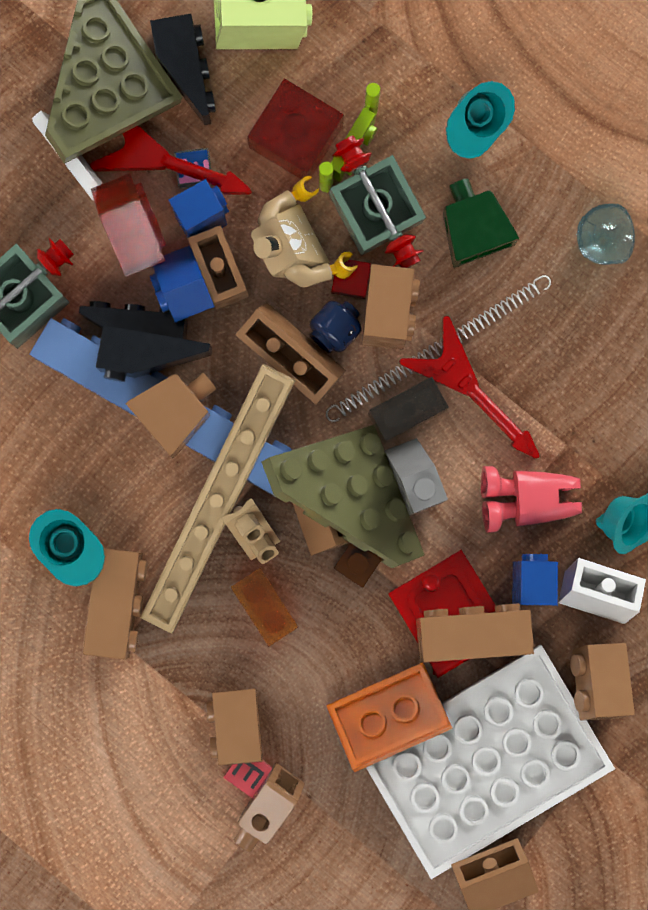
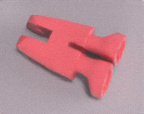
[481,466,582,533]

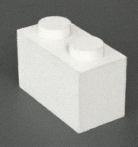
[558,558,646,624]

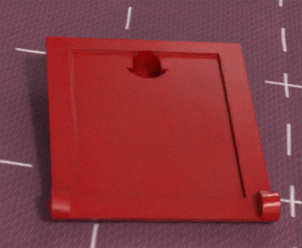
[388,549,496,678]

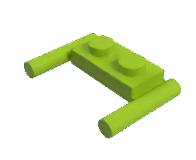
[319,83,380,192]

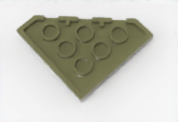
[45,0,183,164]
[261,425,425,568]

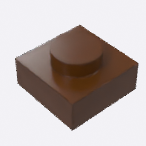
[333,543,382,588]

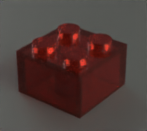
[247,78,344,183]
[91,173,167,277]

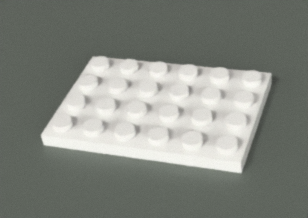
[366,645,615,879]

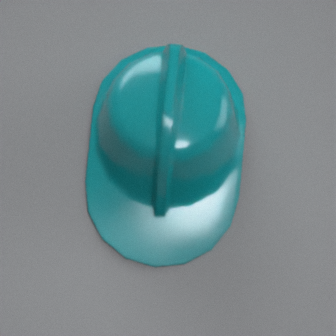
[446,81,515,159]
[596,493,648,554]
[29,509,105,587]

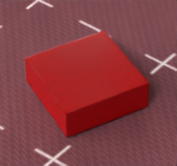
[331,259,371,299]

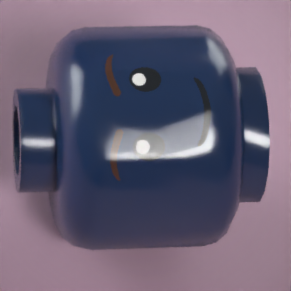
[309,301,362,353]

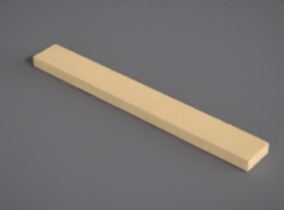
[140,364,296,634]

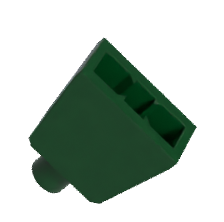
[443,178,519,268]

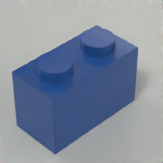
[169,179,229,238]
[149,245,215,322]
[512,554,558,606]

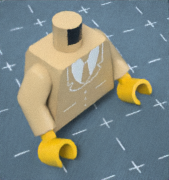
[251,176,358,287]

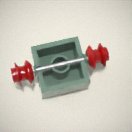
[329,135,426,268]
[0,238,74,349]

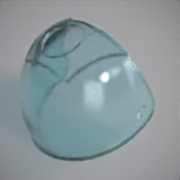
[577,204,635,265]

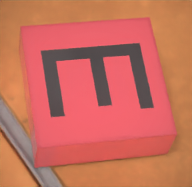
[223,761,273,798]

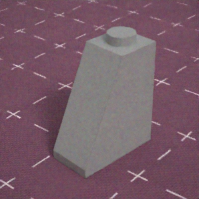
[385,438,448,516]

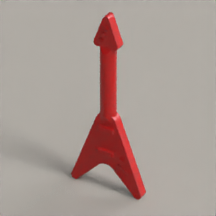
[90,126,252,195]
[399,316,539,458]

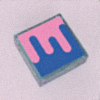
[174,148,212,189]

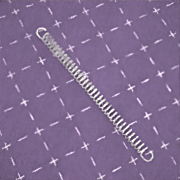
[326,275,551,422]

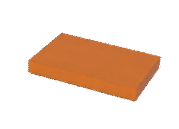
[326,662,453,772]

